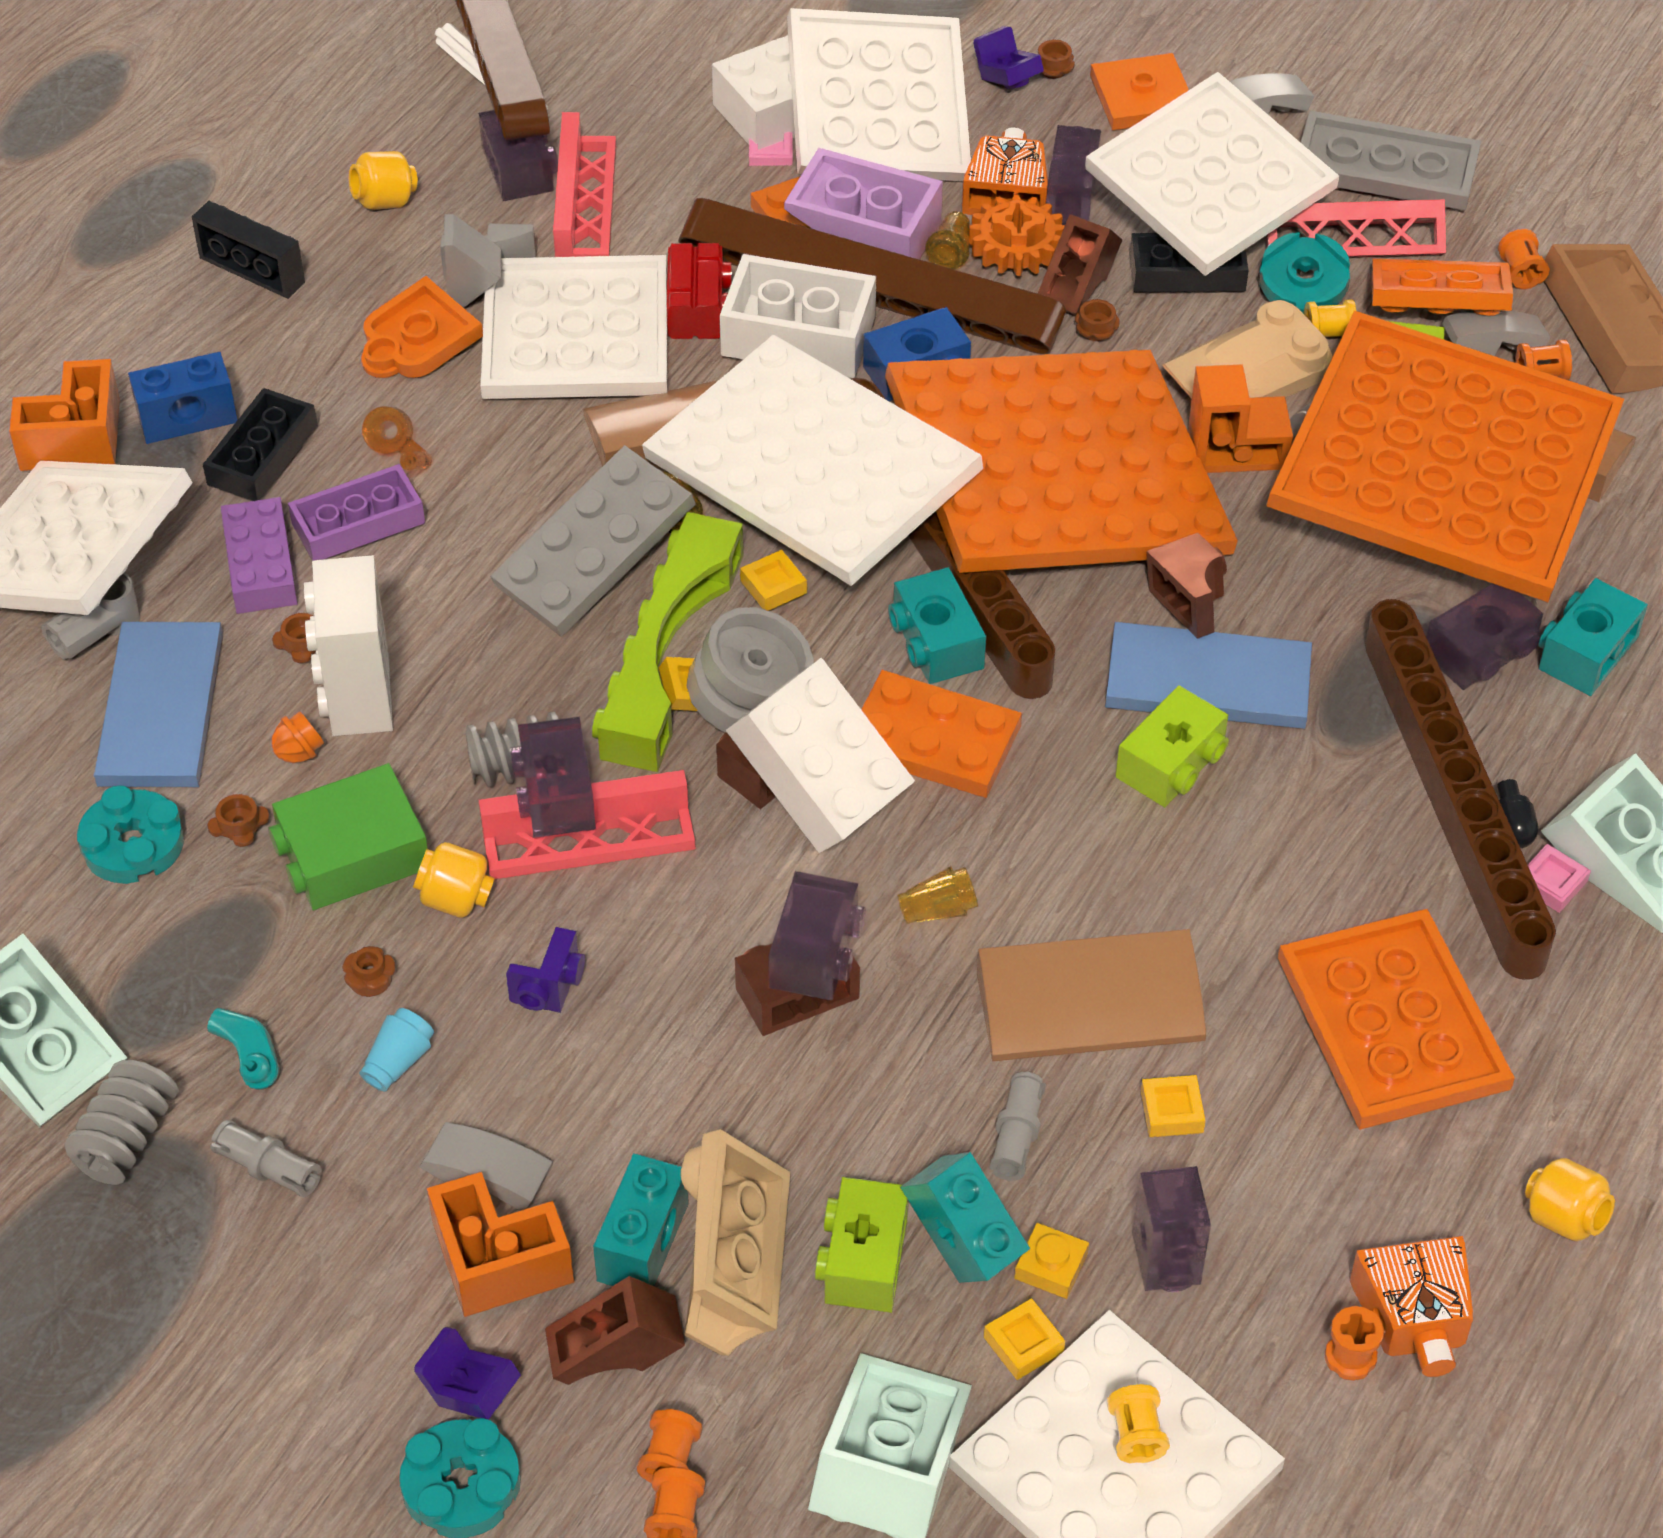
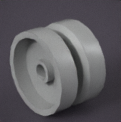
[686,607,814,732]

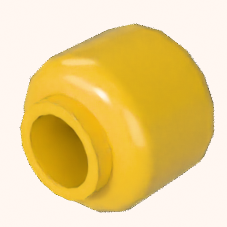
[349,151,418,210]
[413,842,495,918]
[1525,1158,1615,1242]

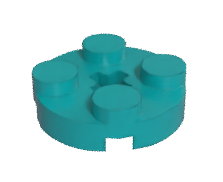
[1259,232,1350,314]
[77,785,184,884]
[400,1418,521,1538]

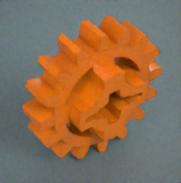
[969,195,1065,276]

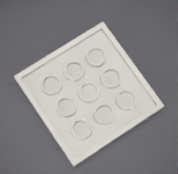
[787,8,971,181]
[1085,72,1339,276]
[480,255,667,399]
[0,461,192,615]
[948,1310,1285,1538]

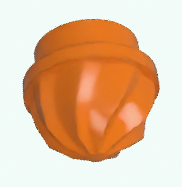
[272,711,324,763]

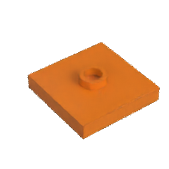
[1090,53,1189,130]

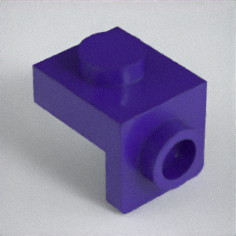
[973,26,1044,89]
[506,927,585,1013]
[414,1327,521,1420]

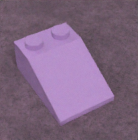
[784,148,943,259]

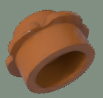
[1038,39,1075,79]
[1075,299,1120,341]
[342,946,396,997]

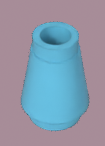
[359,1008,434,1092]

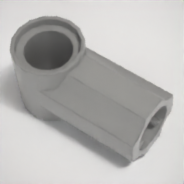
[41,573,140,660]

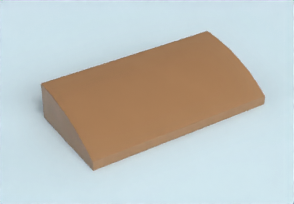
[1545,244,1663,393]
[583,380,718,469]
[977,929,1206,1061]

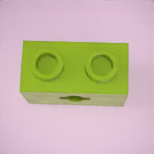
[1116,685,1229,808]
[815,1177,909,1313]

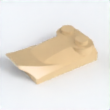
[1162,300,1333,399]
[681,1129,790,1356]

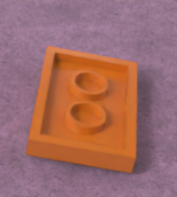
[1371,258,1513,316]
[861,670,1022,798]

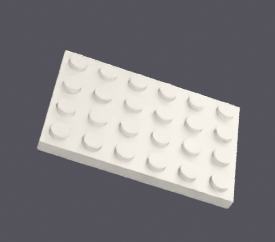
[642,335,983,586]

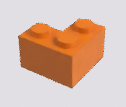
[9,359,120,471]
[1188,364,1293,473]
[427,1171,574,1317]

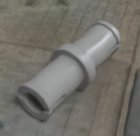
[990,1072,1046,1181]
[210,1120,322,1198]

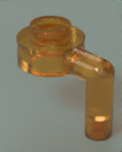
[362,406,432,470]

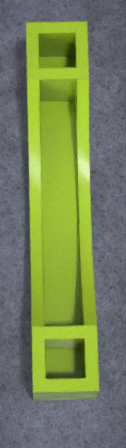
[592,512,744,772]

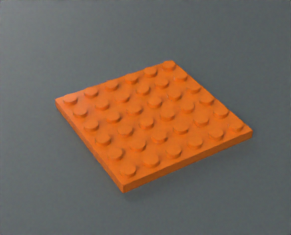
[1267,310,1624,602]
[885,350,1238,573]

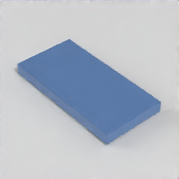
[94,622,223,787]
[1105,622,1312,729]

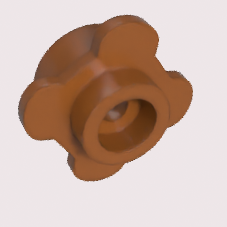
[272,613,316,663]
[207,794,270,847]

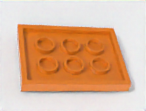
[1278,908,1515,1130]

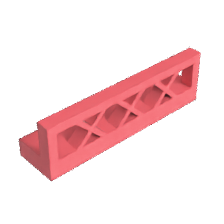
[553,112,616,257]
[1266,199,1446,257]
[479,770,695,879]

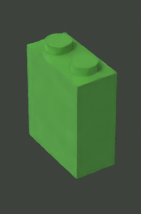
[268,763,428,911]

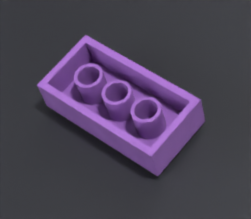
[288,464,425,561]
[221,497,298,614]

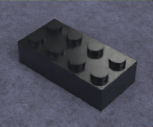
[191,200,305,299]
[1130,233,1249,292]
[203,388,318,501]

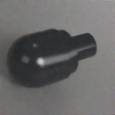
[1497,779,1539,849]

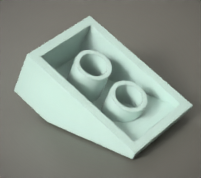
[1541,753,1663,933]
[0,934,127,1128]
[808,1353,972,1538]

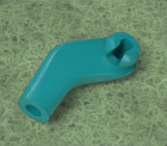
[207,1008,279,1090]

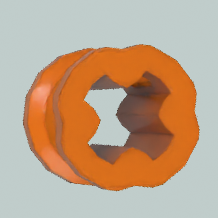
[1498,229,1550,289]
[1516,339,1572,380]
[1325,1306,1384,1381]
[637,1409,703,1483]
[644,1467,705,1538]

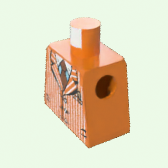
[962,127,1048,215]
[1350,1236,1473,1377]

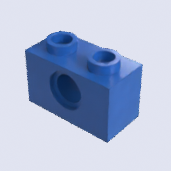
[863,307,971,401]
[128,352,238,444]

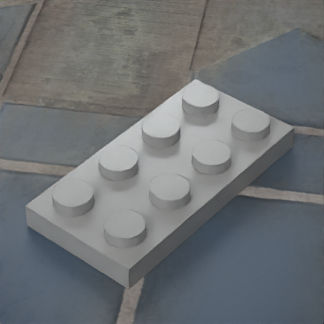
[1301,111,1481,210]
[490,445,696,637]

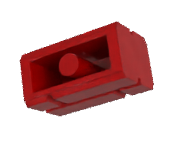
[667,243,732,339]

